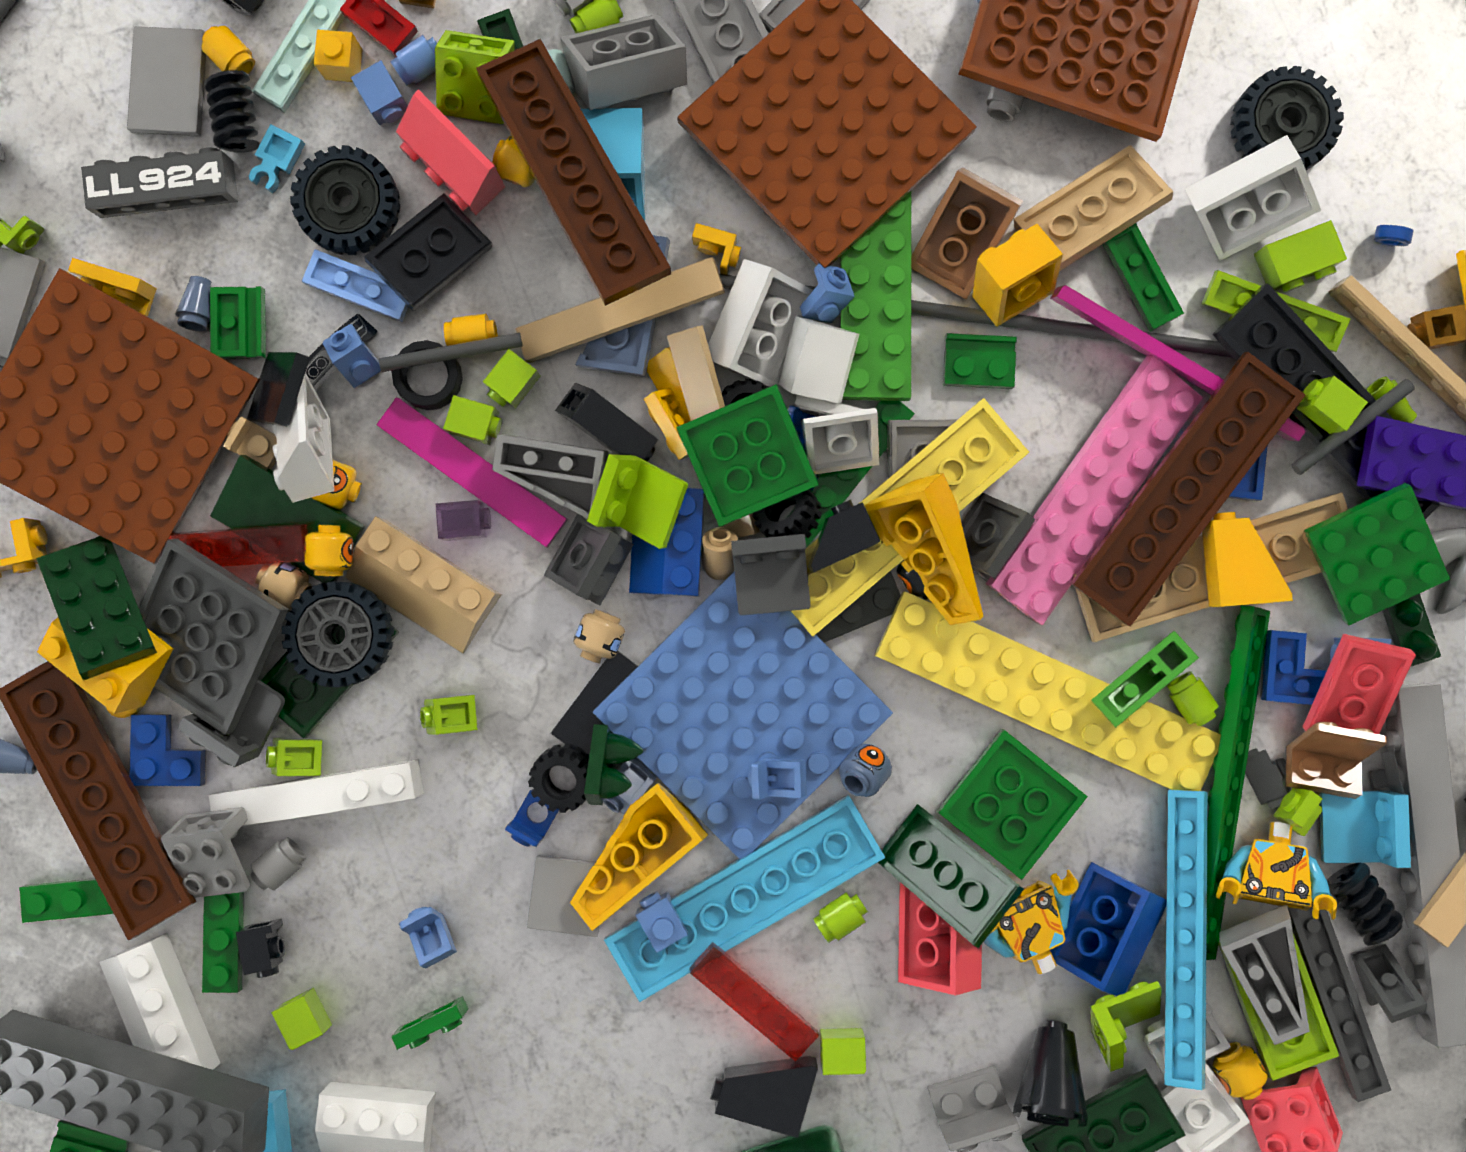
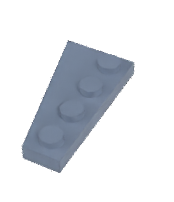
[575,235,670,377]

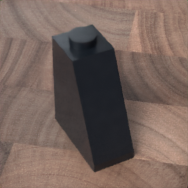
[555,383,658,462]
[710,1056,818,1138]

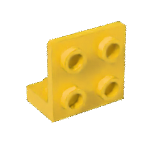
[68,258,157,316]

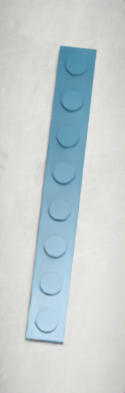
[1164,790,1208,1090]

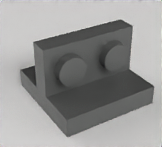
[961,493,1036,581]
[544,514,634,606]

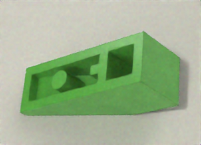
[1091,631,1199,728]

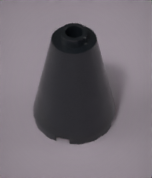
[1013,1021,1088,1127]

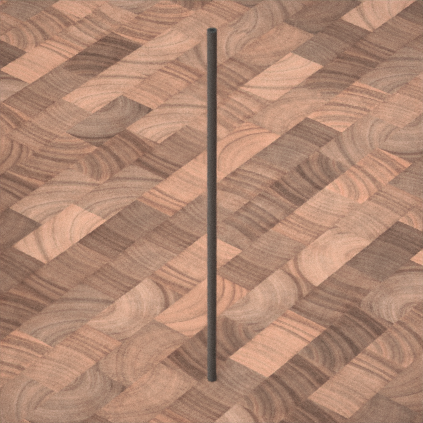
[719,274,1233,358]

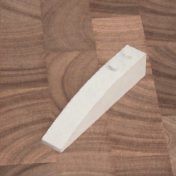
[209,759,424,826]

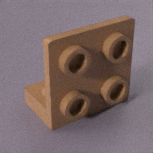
[1286,722,1387,799]

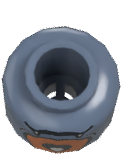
[839,744,892,797]

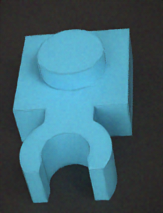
[249,124,305,193]

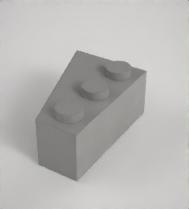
[492,434,608,519]
[1219,904,1310,1045]

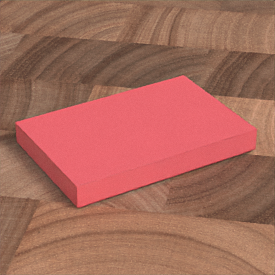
[1302,634,1416,734]

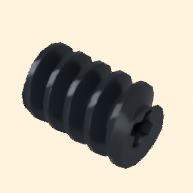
[204,70,260,152]
[1328,863,1403,946]

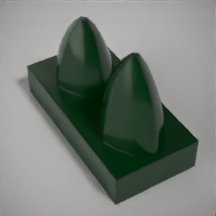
[1382,594,1441,666]
[584,724,643,805]

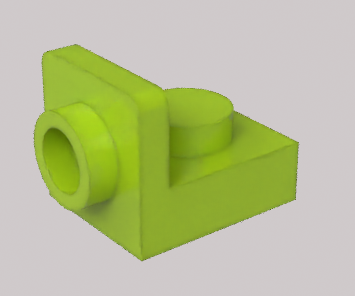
[420,695,477,735]
[266,738,322,776]

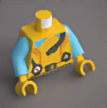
[1216,822,1337,920]
[984,869,1079,974]

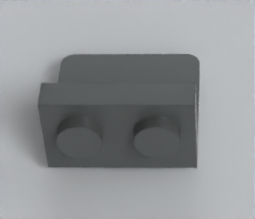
[178,679,285,767]

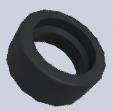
[391,340,463,410]

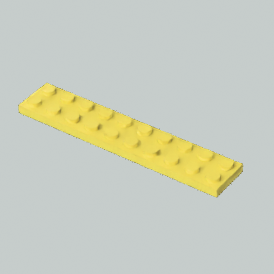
[874,591,1221,791]

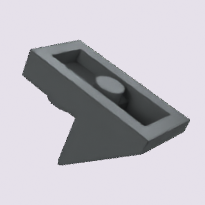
[1352,944,1427,1023]

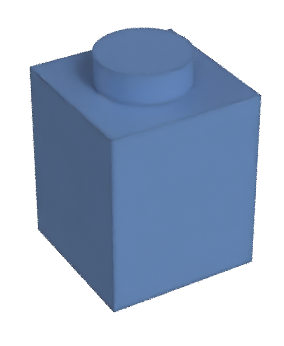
[351,60,408,125]

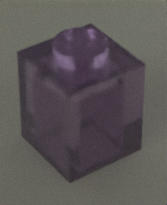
[435,500,491,541]

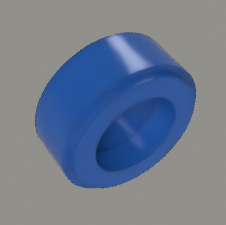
[1374,225,1414,246]

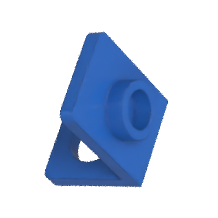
[505,789,559,847]

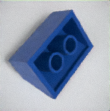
[629,488,705,597]
[1050,862,1167,996]

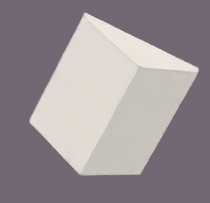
[778,316,860,403]
[801,408,880,475]

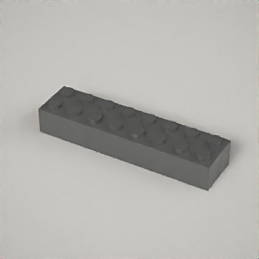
[0,1009,269,1152]

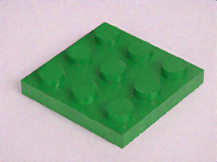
[676,384,819,527]
[1304,483,1450,626]
[937,729,1088,880]

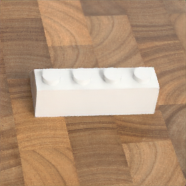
[99,933,220,1070]

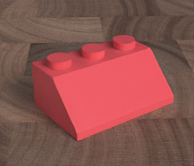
[396,89,505,215]
[898,882,982,995]

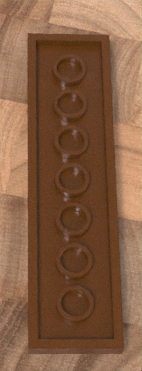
[476,39,671,306]
[1070,352,1305,627]
[0,661,197,941]

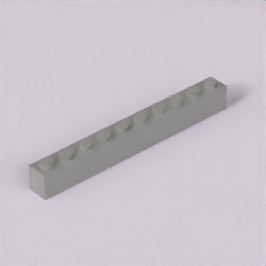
[1384,683,1466,1048]

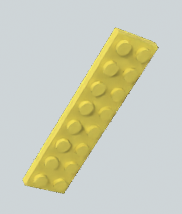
[791,398,1029,637]

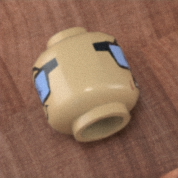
[255,560,312,611]
[573,609,625,664]

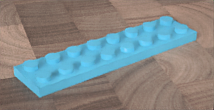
[604,794,885,1002]

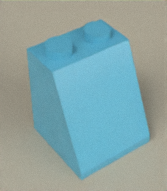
[581,108,645,221]

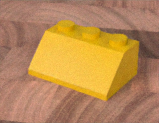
[37,617,174,714]

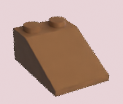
[911,167,1024,299]

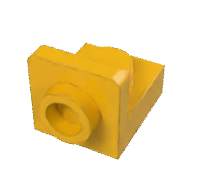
[692,223,741,275]

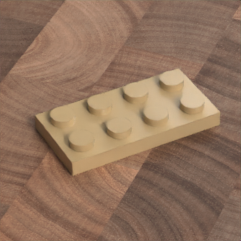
[1014,145,1173,271]

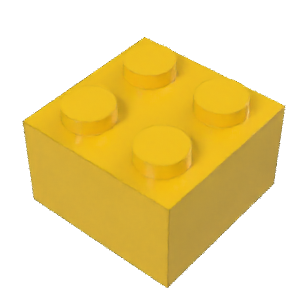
[972,224,1063,327]

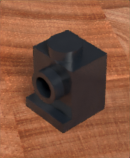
[236,918,285,978]

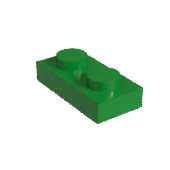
[391,996,469,1050]

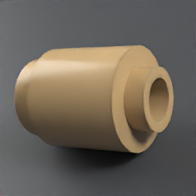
[702,527,738,580]

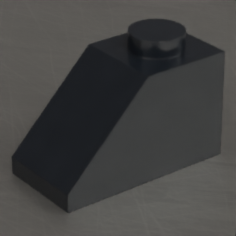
[808,500,880,573]

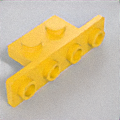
[643,347,691,460]

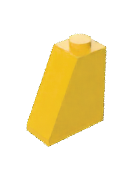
[1202,512,1293,607]

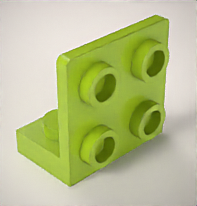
[435,30,515,124]
[587,454,688,549]
[1090,981,1162,1072]

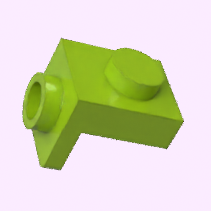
[0,216,44,254]
[1273,788,1323,836]

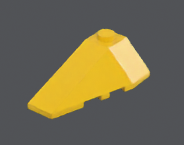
[865,473,984,625]
[570,783,708,931]

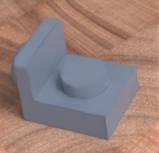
[603,757,657,814]

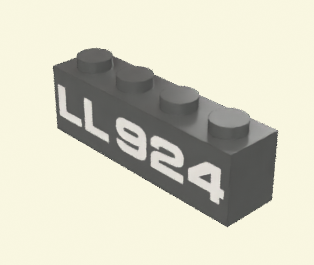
[81,147,238,218]

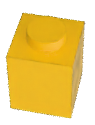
[314,29,363,82]

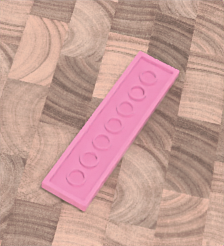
[986,355,1203,625]

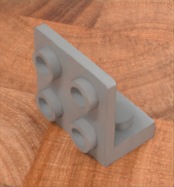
[160,807,251,898]
[927,1065,1020,1152]

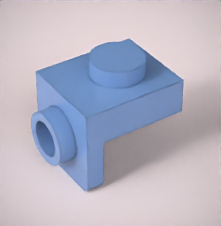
[800,263,855,323]
[323,324,381,388]
[748,758,807,800]
[635,891,688,953]
[399,907,457,969]

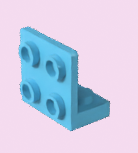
[1319,790,1411,868]

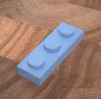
[302,249,408,322]

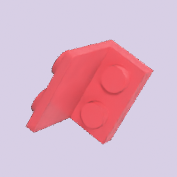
[1241,1067,1343,1152]

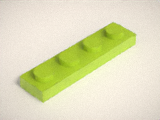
[1201,270,1351,352]

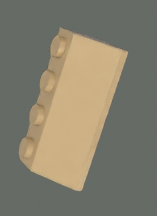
[345,516,502,653]

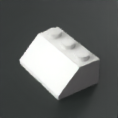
[1185,135,1321,261]
[708,259,813,387]
[272,373,334,503]
[315,1082,436,1152]

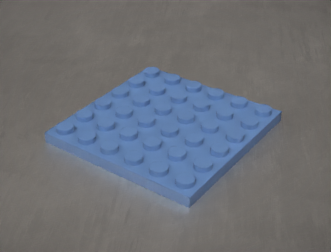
[593,572,893,859]

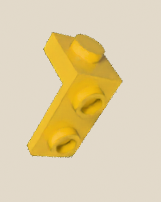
[0,518,48,578]

